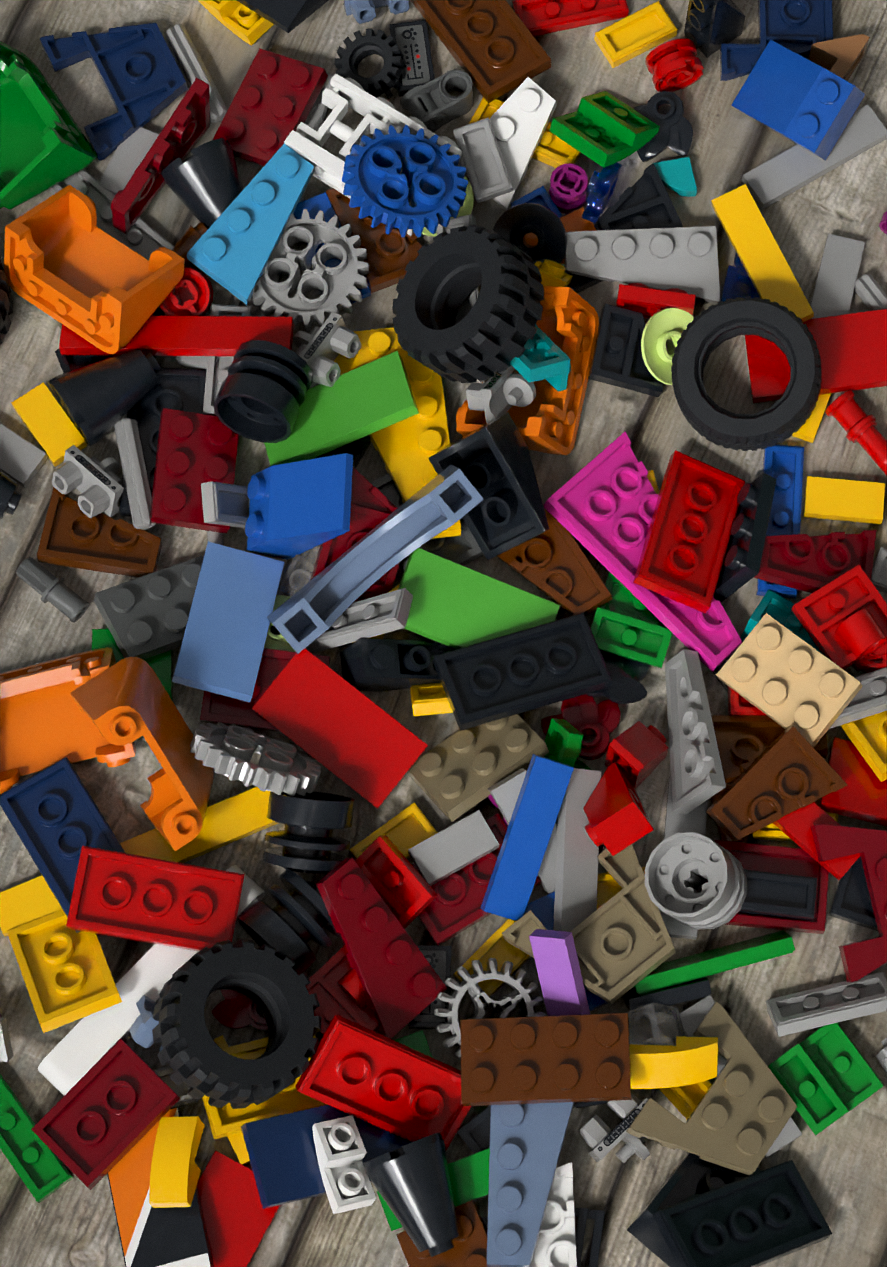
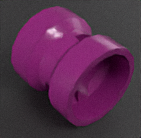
[549,163,588,214]

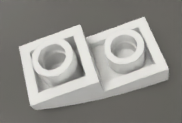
[312,1115,376,1214]

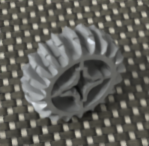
[434,958,546,1060]

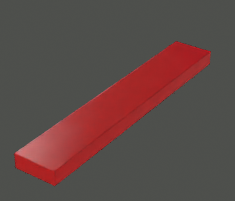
[59,316,294,357]

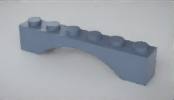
[267,464,484,654]

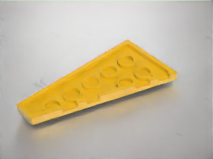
[334,327,461,539]

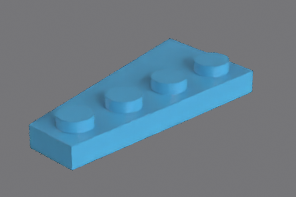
[187,144,314,305]

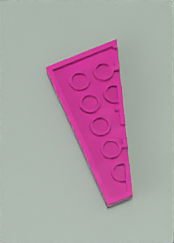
[544,432,742,672]

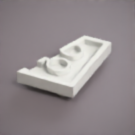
[461,77,557,210]
[530,1162,577,1267]

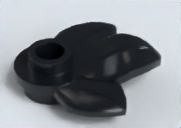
[633,91,693,162]
[586,650,651,704]

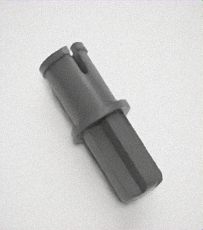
[16,557,89,623]

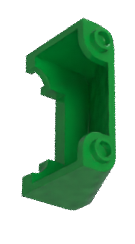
[0,41,97,209]

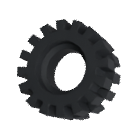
[334,28,407,99]

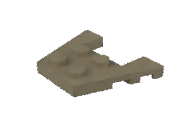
[502,844,676,1005]
[626,1001,797,1176]

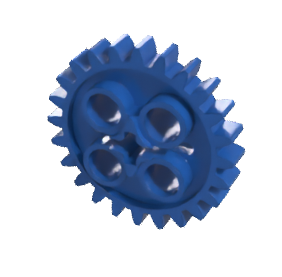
[342,125,468,238]

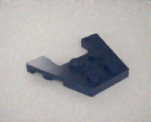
[720,0,833,81]
[40,23,188,161]

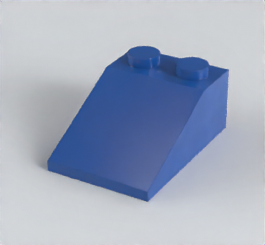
[731,40,865,161]
[245,453,353,560]

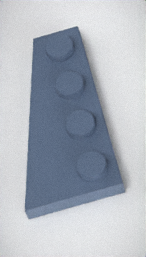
[487,1102,575,1267]

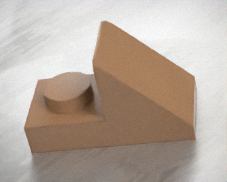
[808,34,870,81]

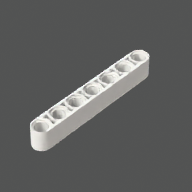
[38,865,266,1096]

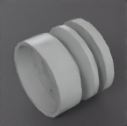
[645,832,747,929]

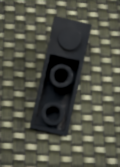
[684,0,745,58]
[340,638,456,692]

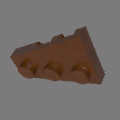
[37,487,162,578]
[706,726,847,841]

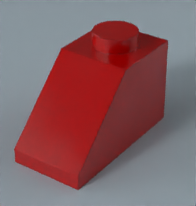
[604,721,669,789]
[583,762,654,856]

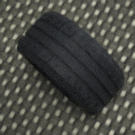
[671,296,821,451]

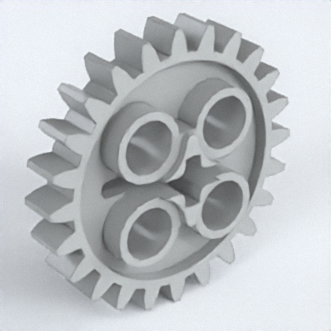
[251,209,369,332]
[190,722,321,796]

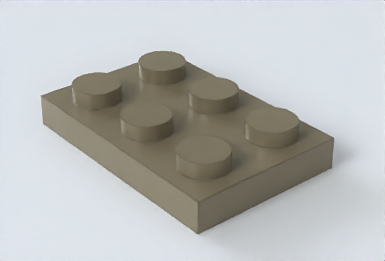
[408,714,549,822]

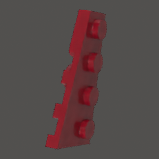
[110,77,210,234]
[316,857,447,1039]

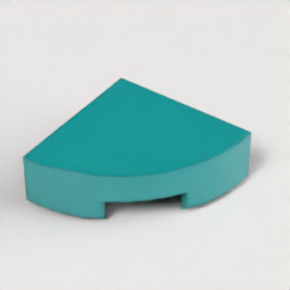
[652,157,697,197]

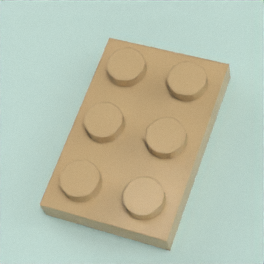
[716,613,863,748]

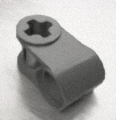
[400,69,474,132]

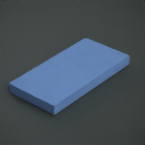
[172,541,284,702]

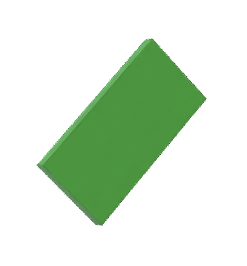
[265,351,419,466]
[398,548,560,649]

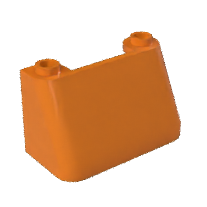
[4,185,185,354]
[456,286,599,455]
[0,647,136,795]
[70,657,214,851]

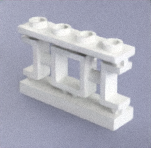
[284,74,462,236]

